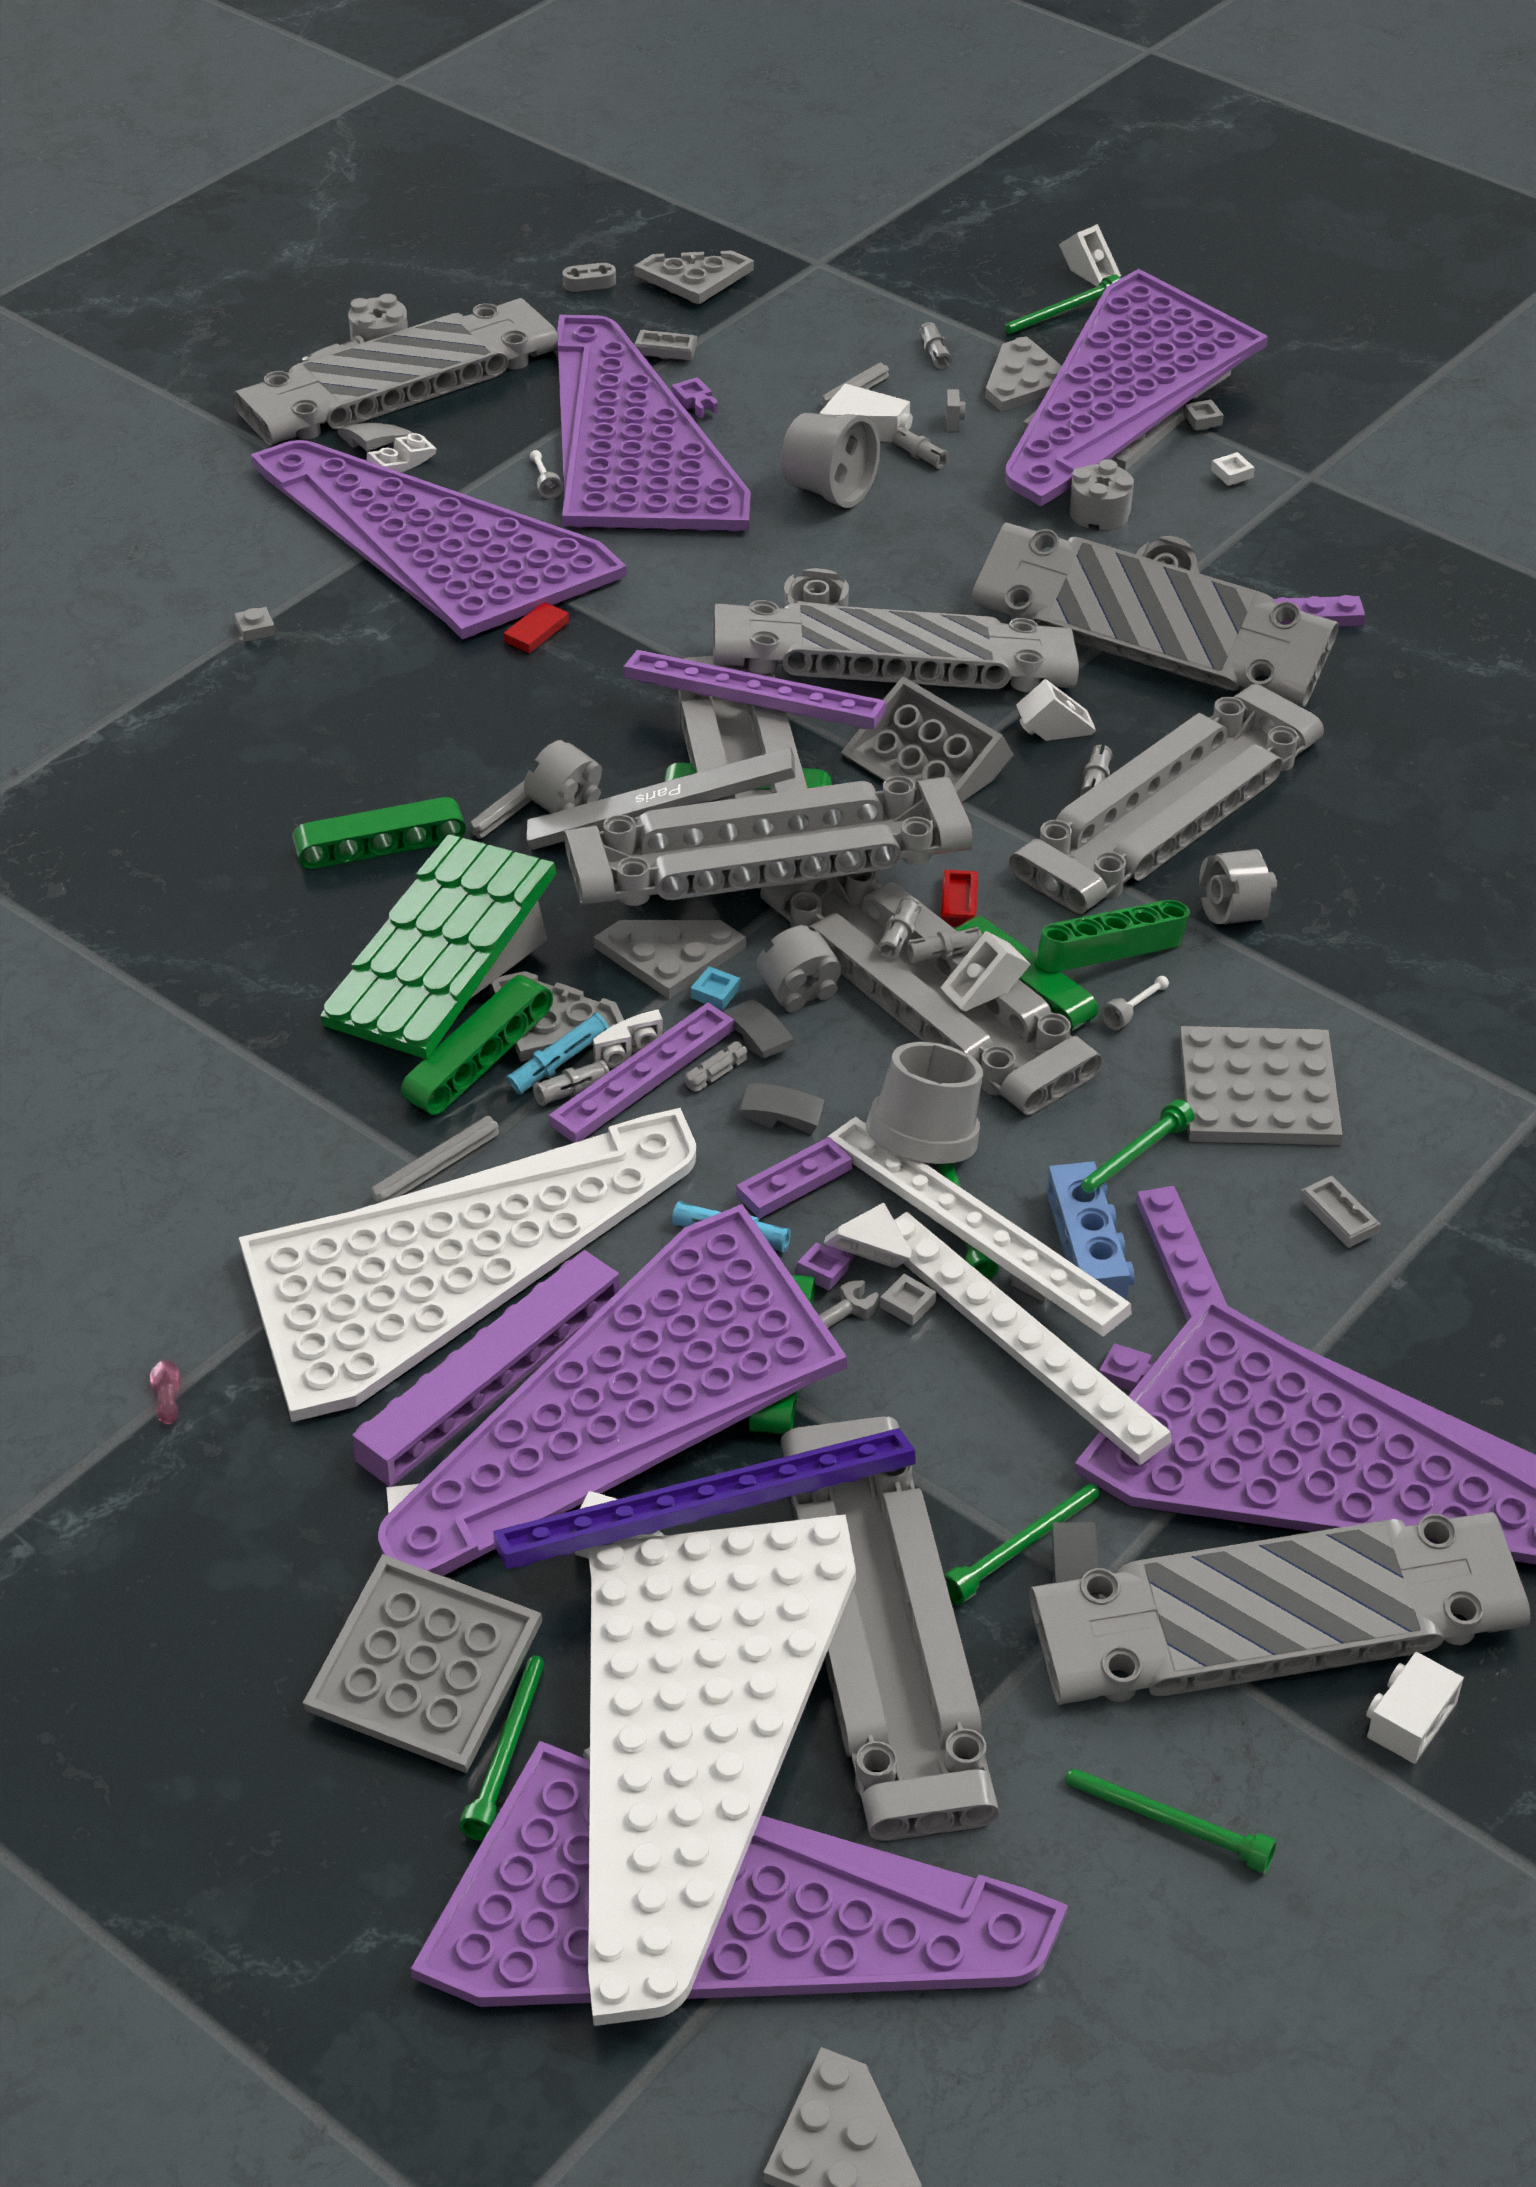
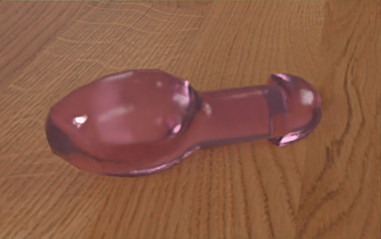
[150,1359,181,1424]

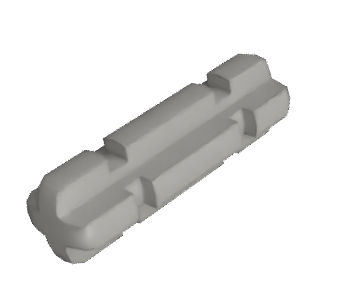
[684,1042,747,1092]

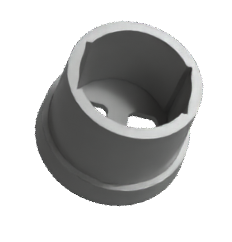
[781,413,880,508]
[865,1042,983,1164]

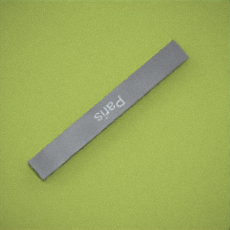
[527,747,796,850]

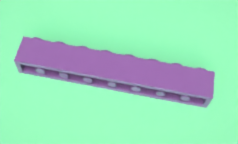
[352,1250,620,1487]

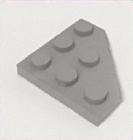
[634,251,754,304]
[985,336,1062,412]
[594,920,746,999]
[490,971,624,1062]
[763,2047,922,2187]

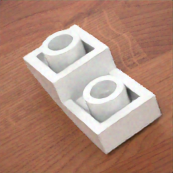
[366,433,437,472]
[593,1009,663,1068]

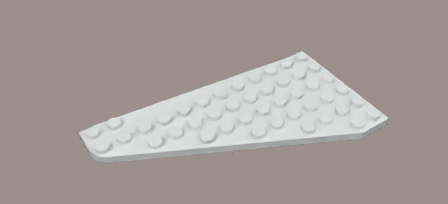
[239,1108,696,1422]
[588,1514,856,2026]

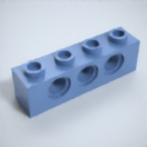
[1046,1161,1135,1300]

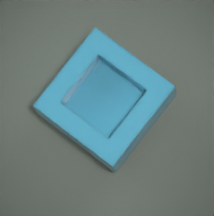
[691,966,741,1010]

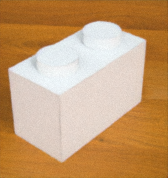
[1366,1652,1464,1764]

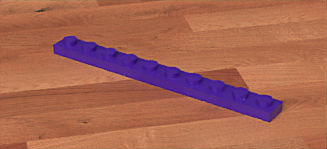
[493,1428,916,1569]

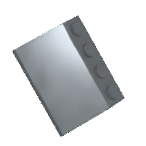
[841,676,1013,803]

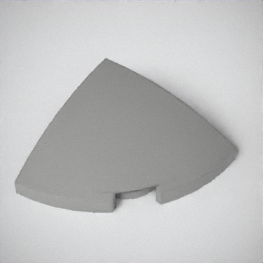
[337,423,413,451]

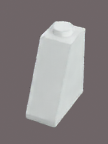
[819,384,913,442]

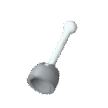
[530,450,563,499]
[1101,976,1169,1030]

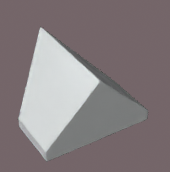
[824,1203,912,1268]

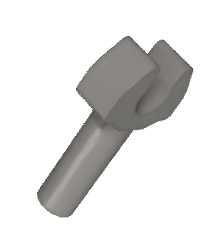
[819,1280,879,1328]

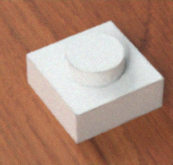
[1211,452,1255,486]

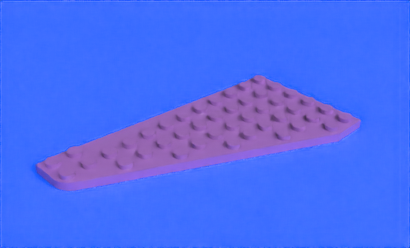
[1005,269,1268,506]
[557,315,751,532]
[251,440,627,639]
[378,1204,848,1576]
[1074,1295,1536,1564]
[411,1741,1068,2007]

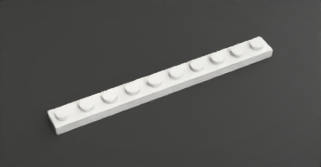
[827,1116,1132,1337]
[894,1212,1172,1465]

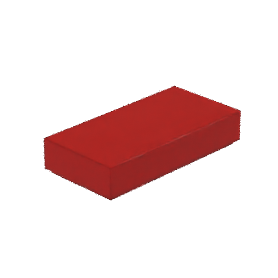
[503,602,569,654]
[940,869,978,926]

